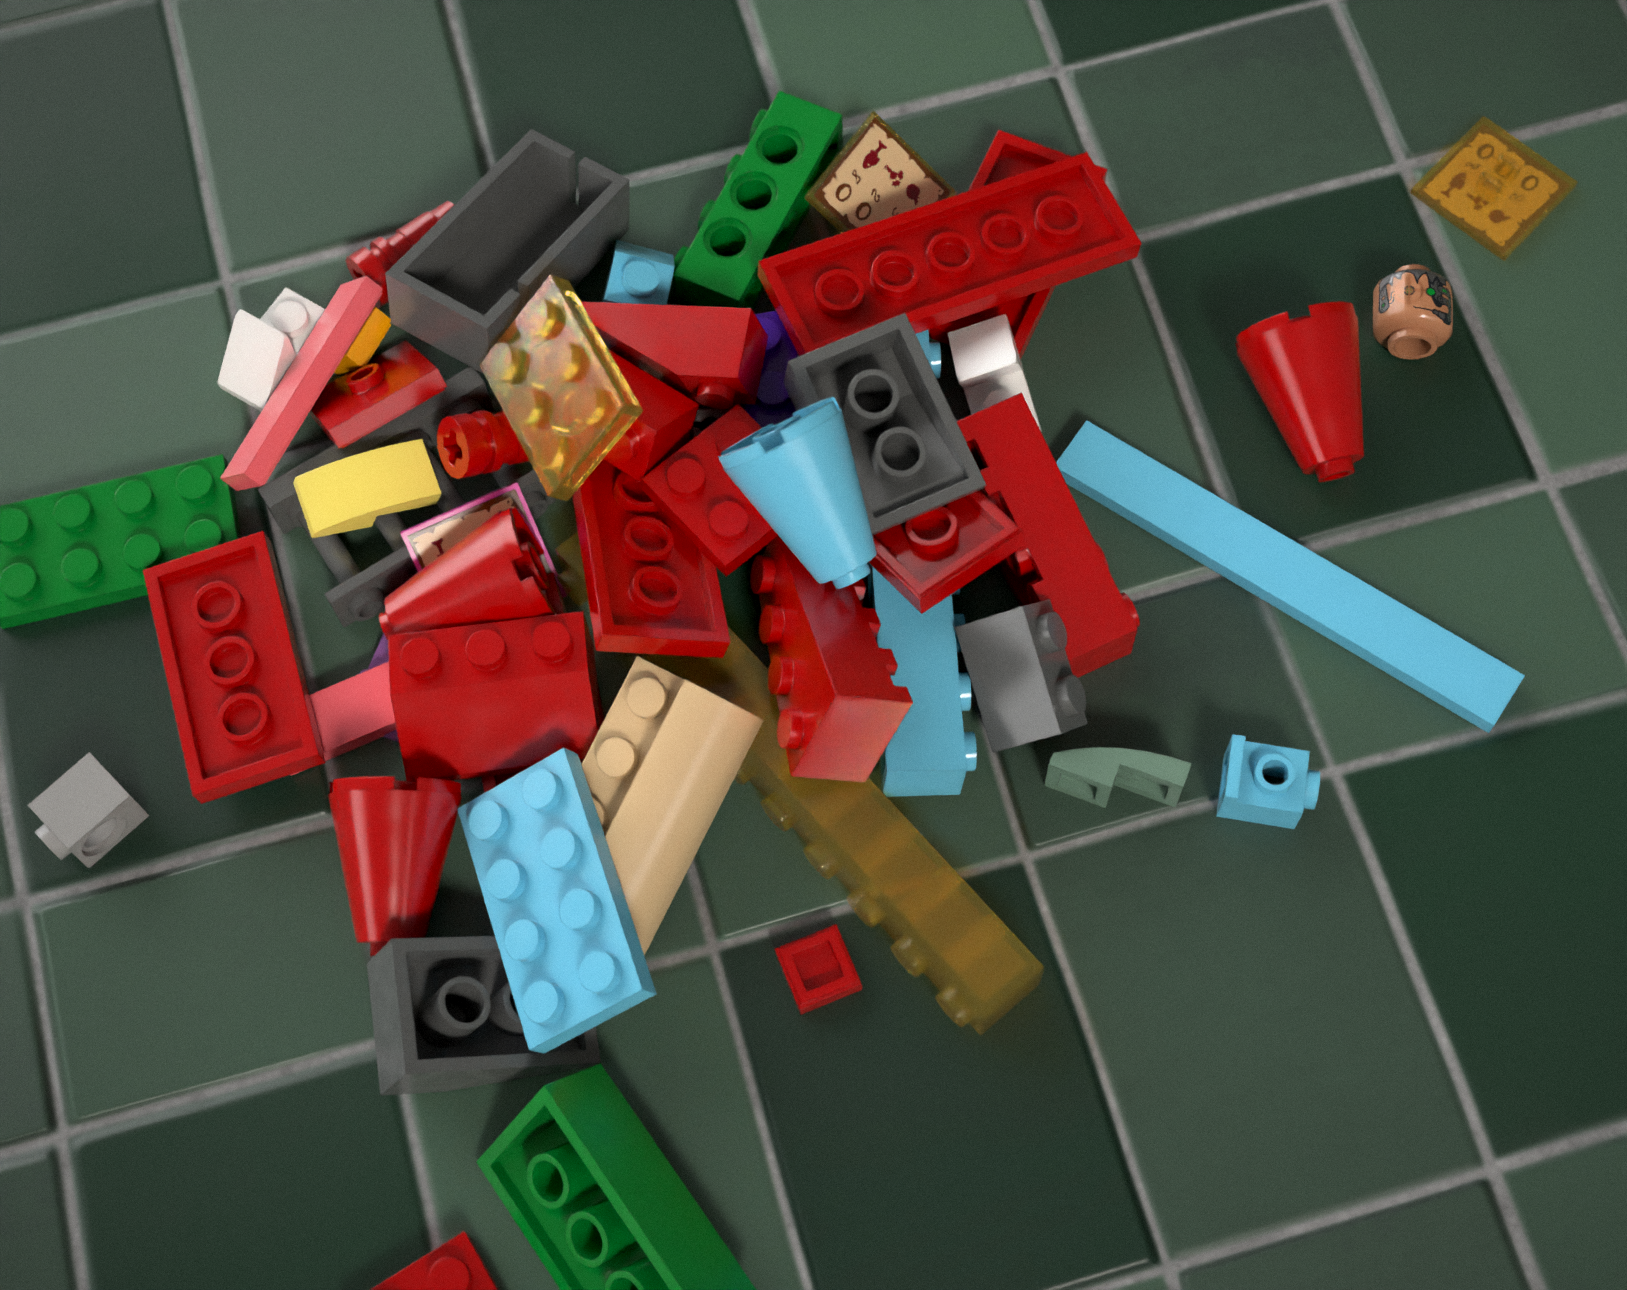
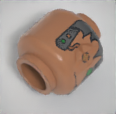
[1373,264,1453,359]

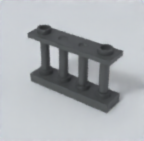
[257,366,556,628]

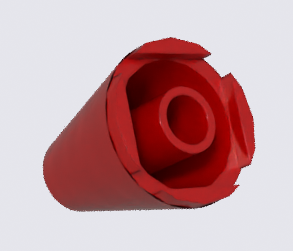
[1235,301,1364,482]
[379,507,566,641]
[328,776,462,956]

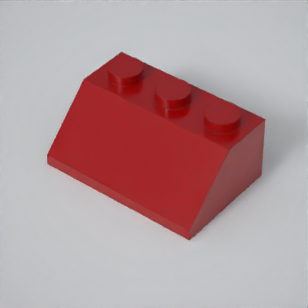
[388,611,601,782]

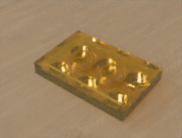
[479,275,643,501]

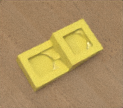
[293,439,442,538]

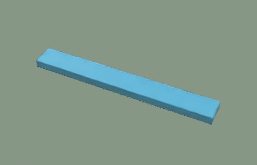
[1056,420,1525,733]

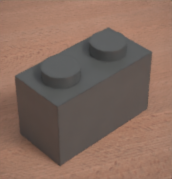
[955,599,1088,753]

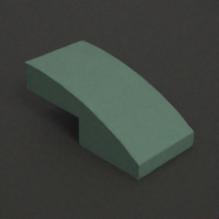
[1044,747,1192,808]

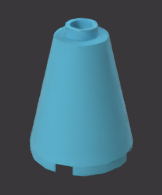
[718,397,877,589]

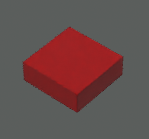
[775,924,862,1015]

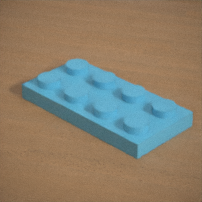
[458,748,657,1054]

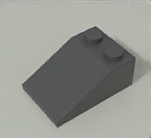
[783,313,986,535]
[367,936,601,1096]

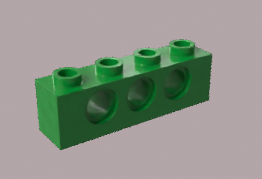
[672,91,843,311]

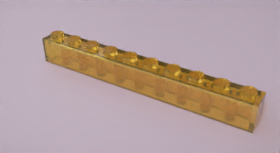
[555,532,1044,1035]

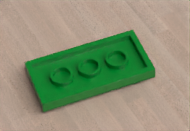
[0,454,242,629]

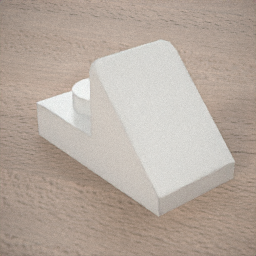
[217,287,325,412]
[948,314,1042,431]

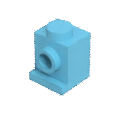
[1216,734,1320,829]

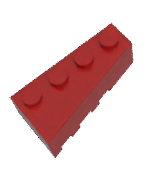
[957,392,1140,678]
[751,536,913,782]

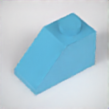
[602,240,675,305]

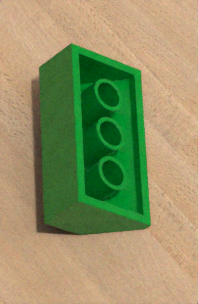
[476,1063,757,1290]

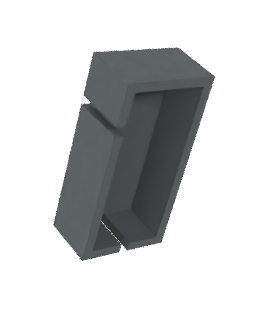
[385,129,630,377]

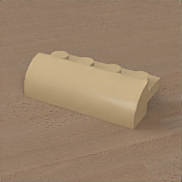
[581,656,764,956]

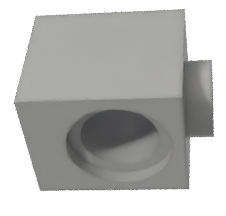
[28,752,149,868]

